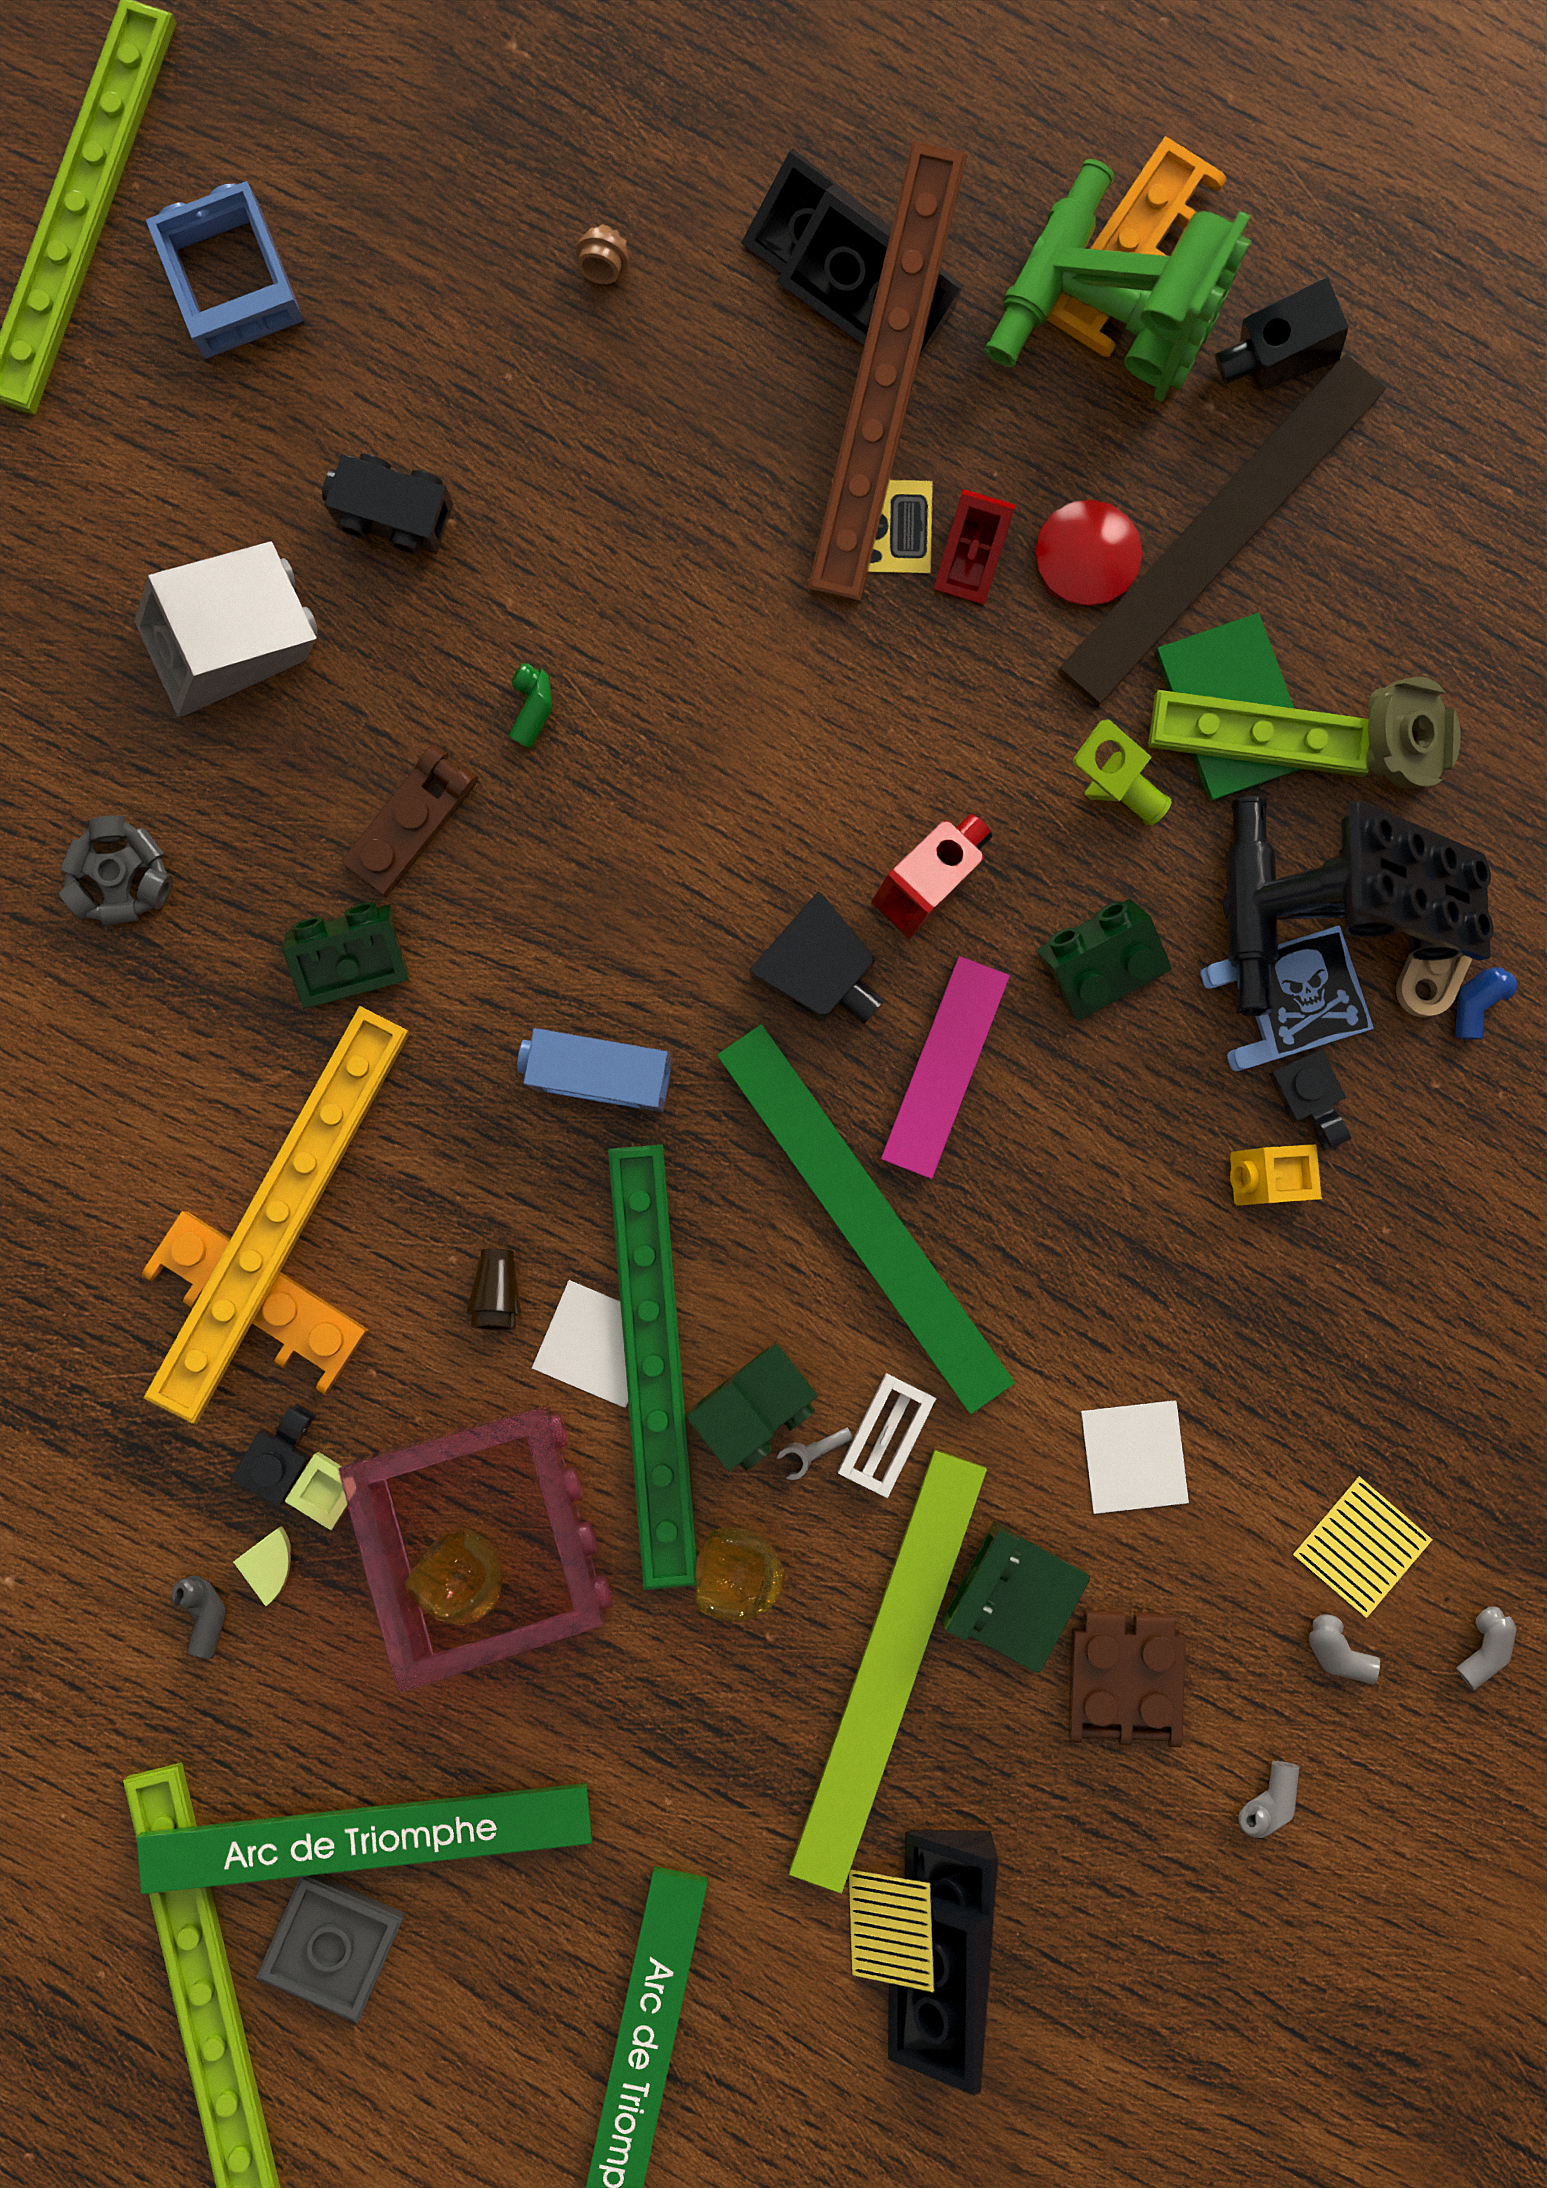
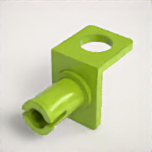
[1073,720,1172,826]

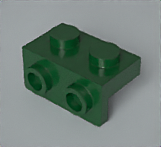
[1036,899,1172,1021]

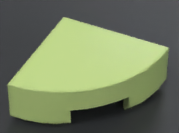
[233,1526,291,1606]

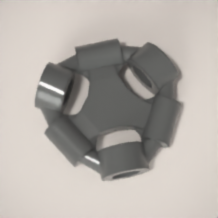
[59,815,173,926]

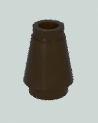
[466,1249,522,1330]

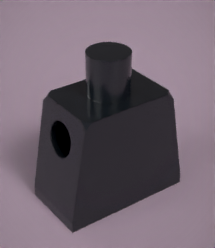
[1215,277,1349,390]
[749,891,885,1025]

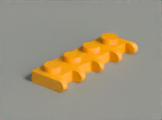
[1047,136,1227,357]
[142,1211,369,1395]

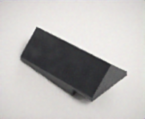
[741,149,964,360]
[888,1830,998,2096]

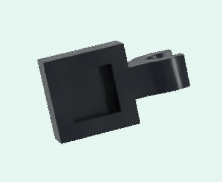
[1269,1049,1352,1151]
[231,1404,316,1507]

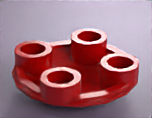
[1035,499,1143,606]

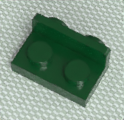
[282,902,409,1009]

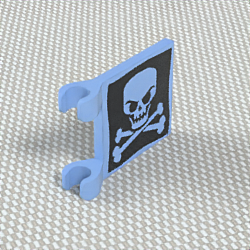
[1200,926,1374,1072]

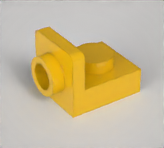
[1230,1144,1322,1206]

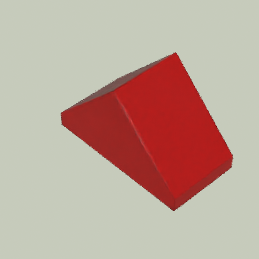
[934,489,1016,605]

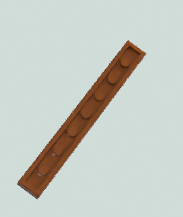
[808,140,967,601]

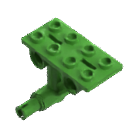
[984,159,1252,402]

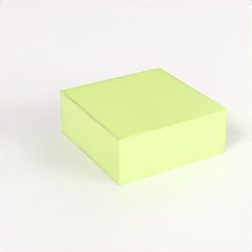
[285,1452,364,1530]

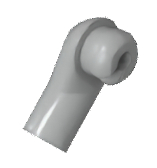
[1309,1614,1380,1685]

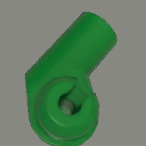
[508,663,553,748]

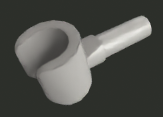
[776,1427,853,1480]

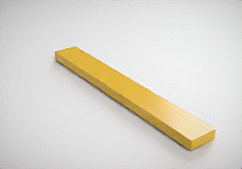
[144,1006,410,1424]

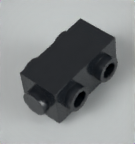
[322,454,453,555]

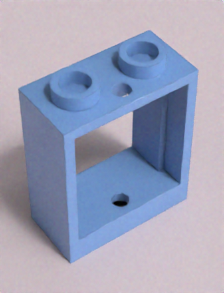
[146,181,304,359]
[517,1028,673,1113]

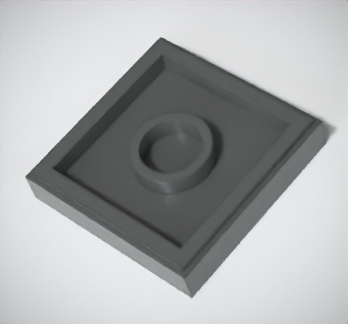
[256,1874,406,2023]

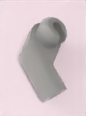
[1455,1606,1517,1691]
[1238,1761,1300,1838]

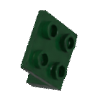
[941,1521,1090,1673]

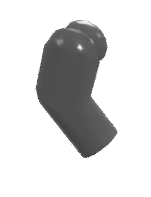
[172,1575,226,1658]

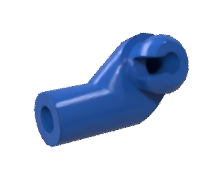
[1455,967,1517,1040]

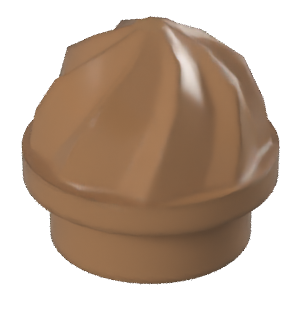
[576,224,629,284]

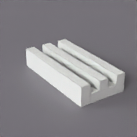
[837,1373,936,1498]

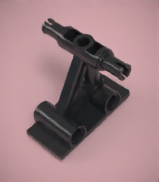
[1223,796,1494,1016]

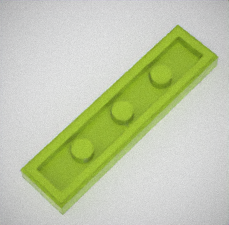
[1148,690,1370,777]

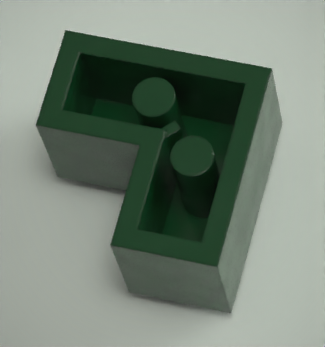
[686,1341,818,1472]

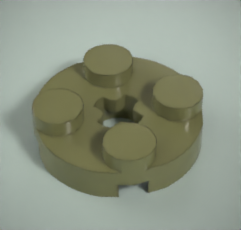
[1367,677,1461,789]

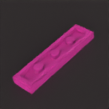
[880,956,1010,1179]

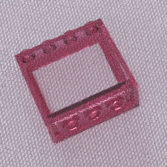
[338,1403,613,1693]

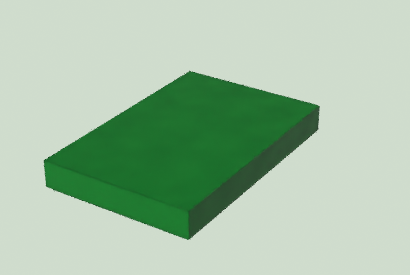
[1154,613,1305,803]

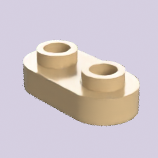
[1396,954,1472,1018]

